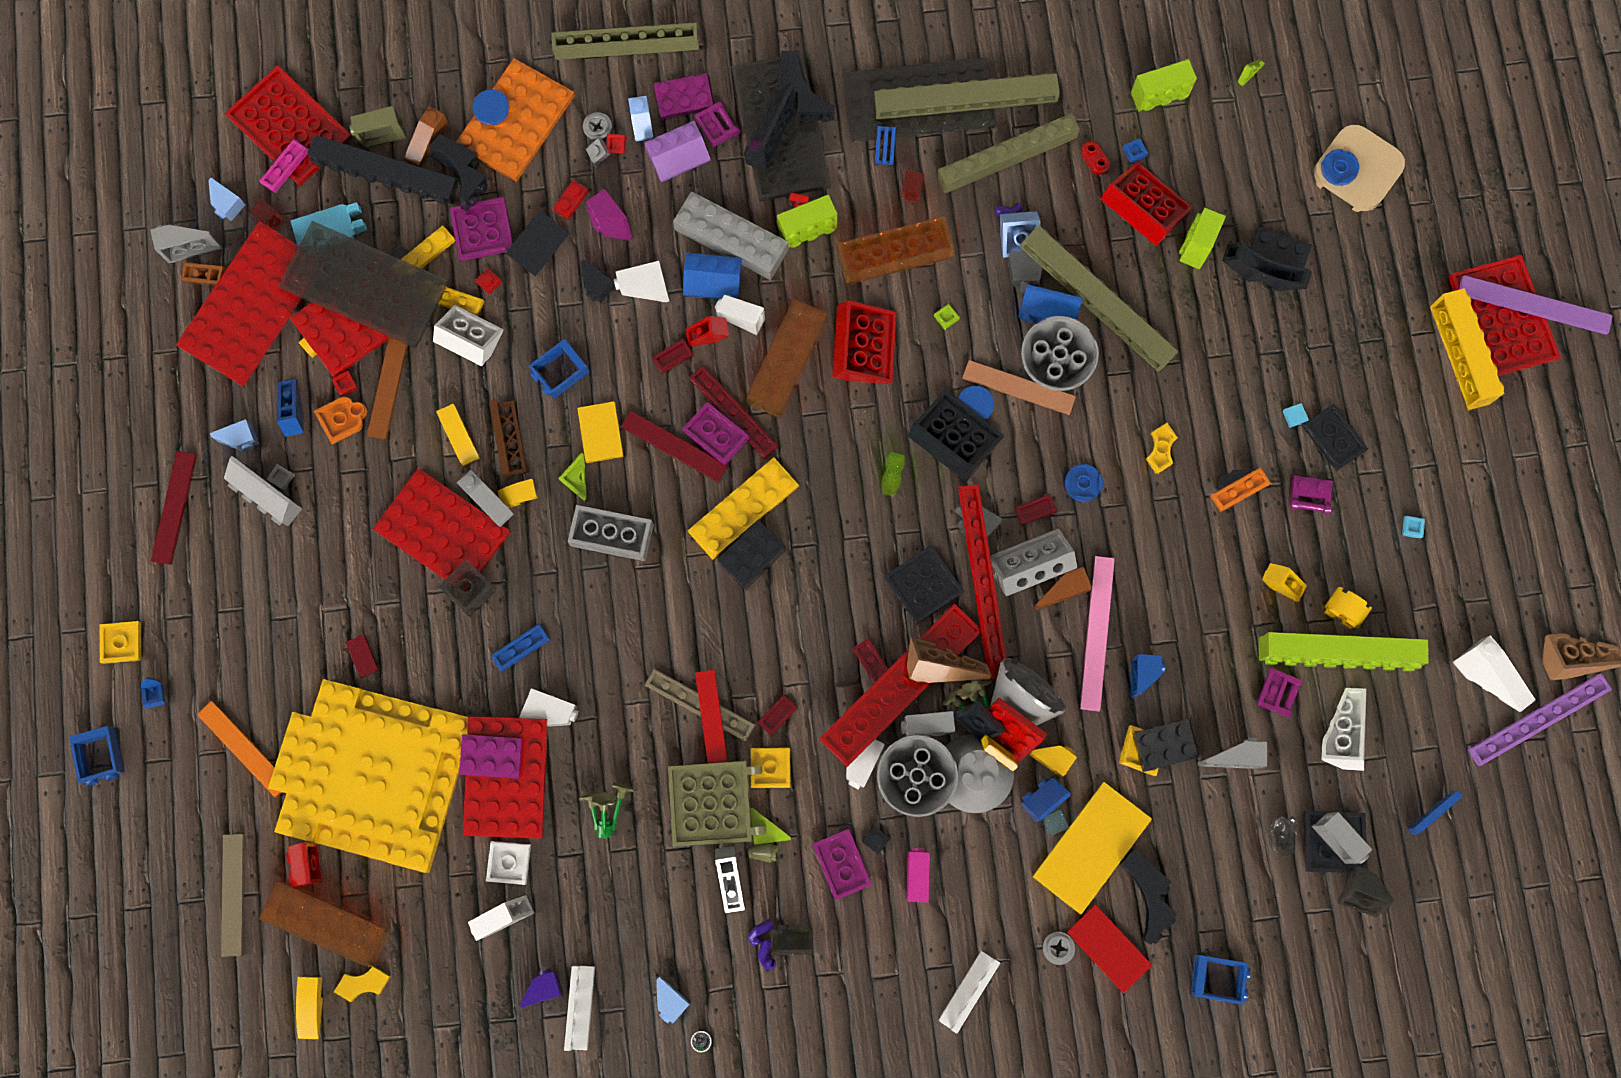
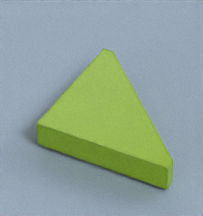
[1238,59,1265,86]
[558,453,587,502]
[750,808,791,845]

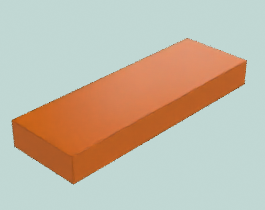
[1210,467,1271,513]

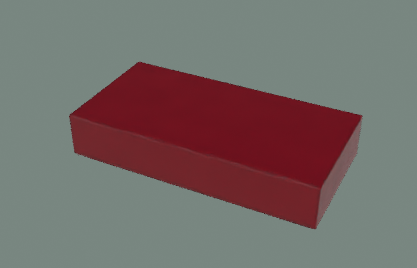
[652,338,694,374]
[1014,494,1057,526]
[346,634,379,678]
[757,694,798,736]

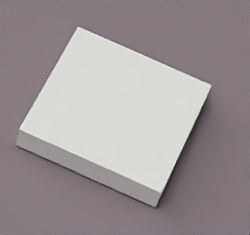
[486,841,531,885]

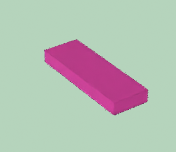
[259,139,309,193]

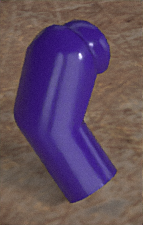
[994,203,1023,217]
[748,919,774,946]
[758,939,776,970]

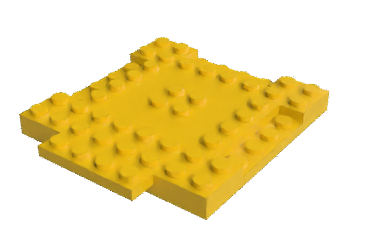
[268,679,468,873]

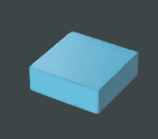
[1282,403,1309,428]
[1402,516,1425,539]

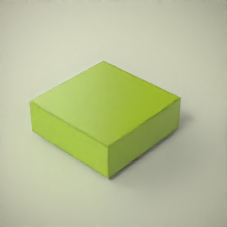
[934,303,960,330]

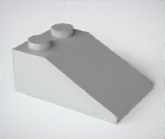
[150,225,223,263]
[1198,738,1267,769]

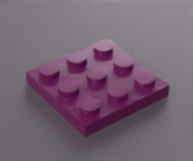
[450,197,513,262]

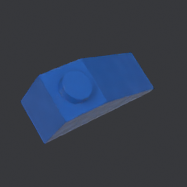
[277,378,304,437]

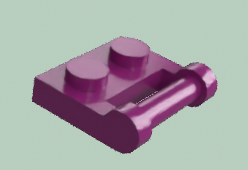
[694,101,741,147]
[1290,475,1333,515]
[1256,668,1303,718]

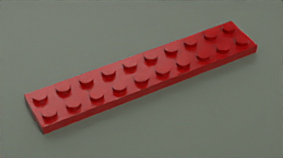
[819,604,981,767]

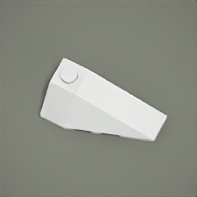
[1453,635,1535,712]
[1322,688,1366,771]

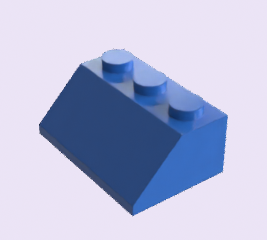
[683,253,743,300]
[1018,285,1082,323]

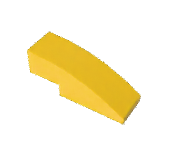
[436,404,480,467]
[296,976,323,1039]

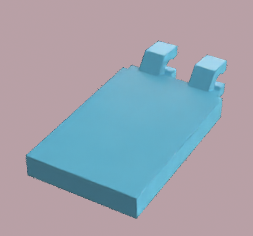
[291,202,367,253]

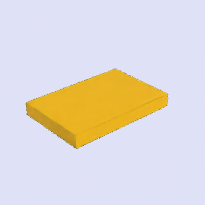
[577,402,624,463]

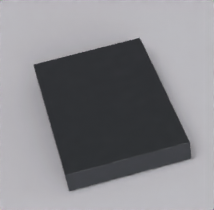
[506,210,569,277]
[1302,404,1368,471]

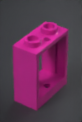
[906,848,930,902]

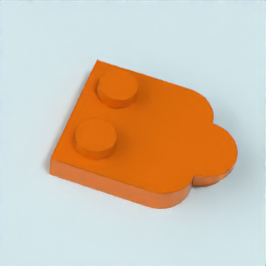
[314,397,367,445]

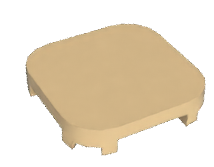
[1313,125,1405,212]

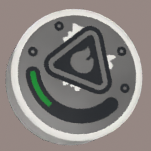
[691,1031,712,1052]

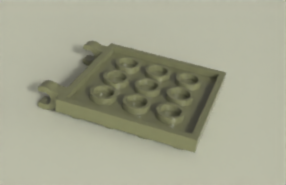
[668,761,767,846]

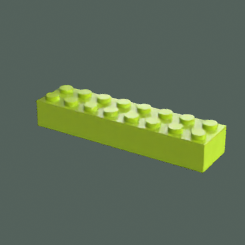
[1259,632,1429,671]

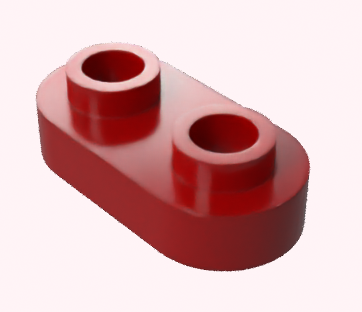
[1081,141,1110,176]

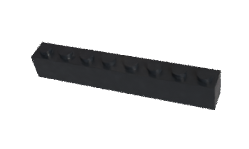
[307,135,459,205]

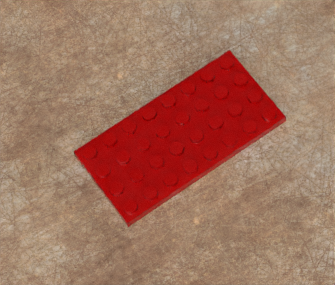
[176,221,325,387]

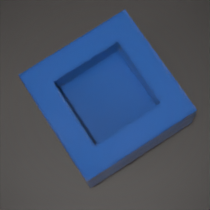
[1122,138,1148,164]

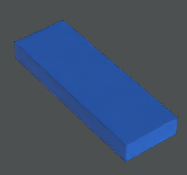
[491,623,551,672]
[1407,790,1462,835]

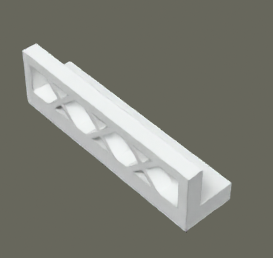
[938,951,1000,1033]
[564,965,595,1051]

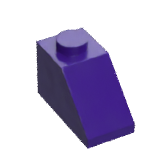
[520,969,563,1008]

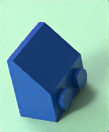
[1130,654,1165,698]
[1021,778,1071,822]

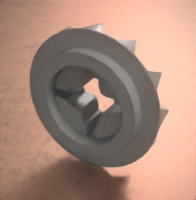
[583,112,612,140]
[1043,932,1075,965]

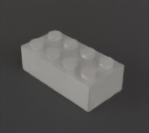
[568,505,654,561]

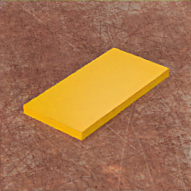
[1032,782,1152,915]

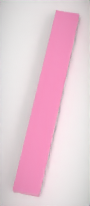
[1080,556,1115,712]

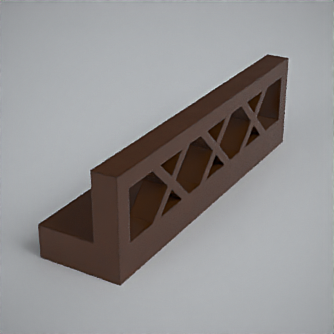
[489,400,527,477]

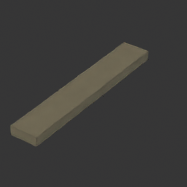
[645,669,756,742]
[221,834,245,957]

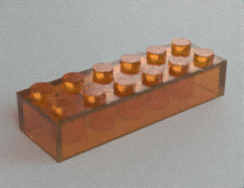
[837,216,955,285]
[746,299,828,419]
[259,881,391,967]

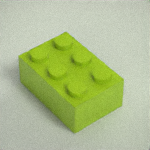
[1131,59,1197,112]
[777,195,837,248]
[1179,208,1226,269]

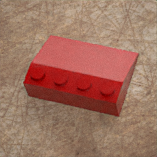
[1100,161,1193,246]
[832,300,897,384]

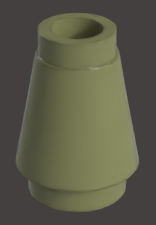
[749,843,779,863]

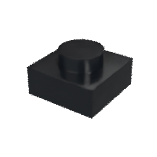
[862,826,890,854]

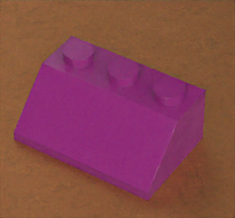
[586,189,633,240]

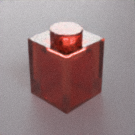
[901,170,925,202]
[249,199,283,229]

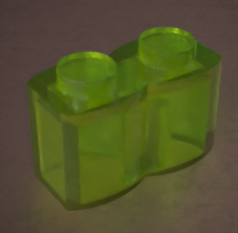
[881,452,905,496]

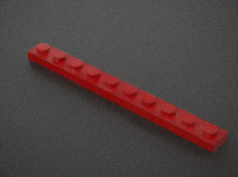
[958,484,1007,680]

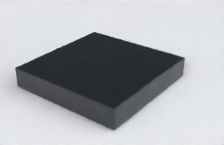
[954,701,1007,742]

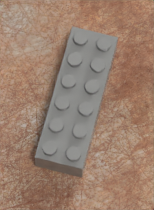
[673,191,789,280]

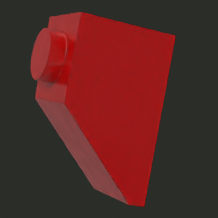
[685,316,729,347]

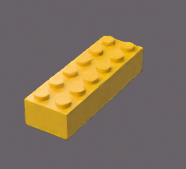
[1430,288,1504,410]

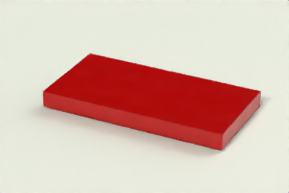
[1066,905,1152,993]

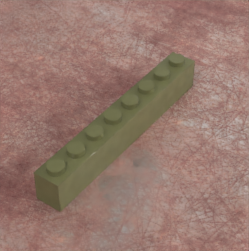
[552,23,699,60]
[937,113,1080,194]

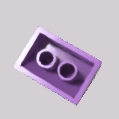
[644,121,711,183]

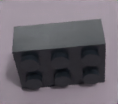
[717,520,786,591]

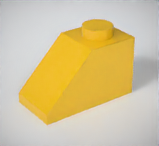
[1262,563,1307,602]
[1029,746,1077,778]

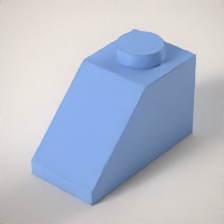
[628,96,654,141]
[209,178,245,221]
[210,419,259,451]
[656,976,691,1023]

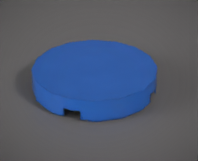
[472,89,510,126]
[1321,149,1359,186]
[958,386,994,421]
[1064,464,1103,502]

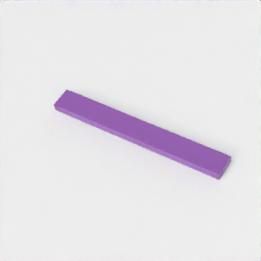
[1459,275,1613,335]
[1467,673,1612,767]

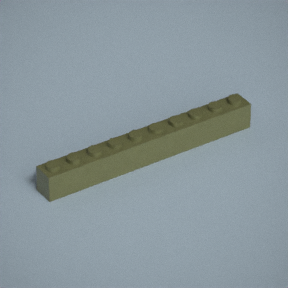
[874,73,1060,120]
[1020,225,1178,372]

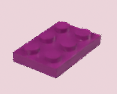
[654,73,713,119]
[682,402,750,466]
[459,734,523,778]
[812,829,872,900]

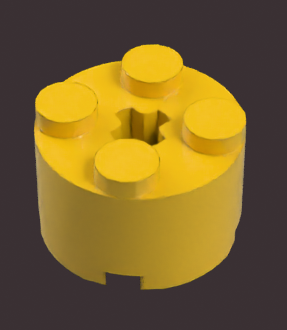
[1324,587,1372,630]

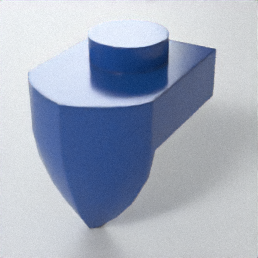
[141,677,165,709]

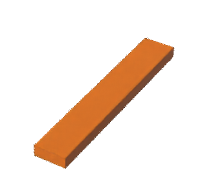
[197,701,282,798]

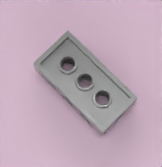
[990,528,1077,596]

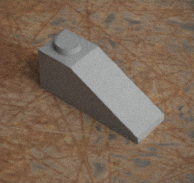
[457,470,514,527]
[715,846,745,913]

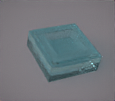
[1043,810,1069,836]

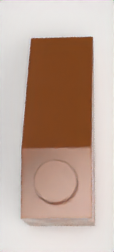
[404,106,449,167]
[181,262,227,287]
[1034,567,1092,611]

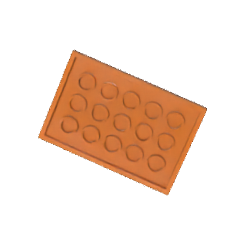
[456,58,575,182]

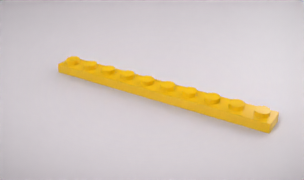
[298,225,456,358]

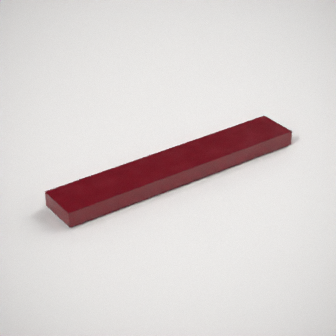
[689,366,778,459]
[621,411,728,483]
[151,451,197,565]

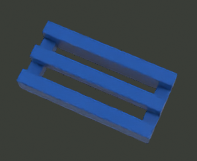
[875,126,896,165]

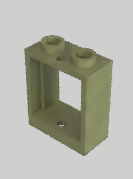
[349,106,406,149]

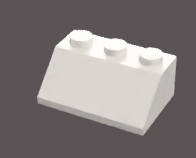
[433,305,503,366]

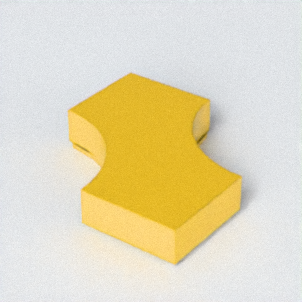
[1146,423,1178,475]
[334,966,391,1002]

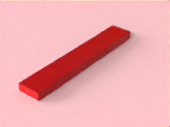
[695,670,728,764]

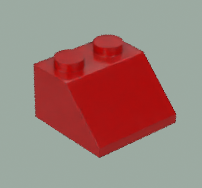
[286,842,322,887]

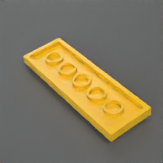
[688,458,799,560]

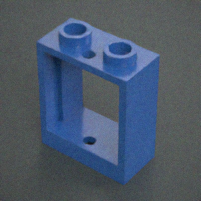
[529,339,590,399]
[69,726,125,786]
[1191,954,1250,1005]

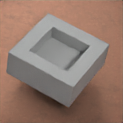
[586,138,610,165]
[266,464,295,490]

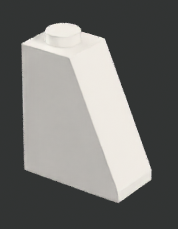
[614,261,669,302]
[715,295,765,335]
[519,689,579,727]
[846,739,885,789]
[468,895,534,941]

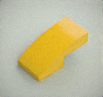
[497,479,538,508]

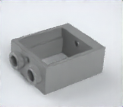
[901,711,955,737]
[1312,812,1372,864]

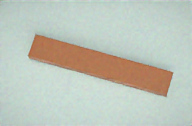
[962,360,1076,415]

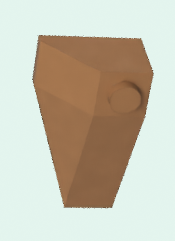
[1542,633,1621,680]
[907,638,991,683]

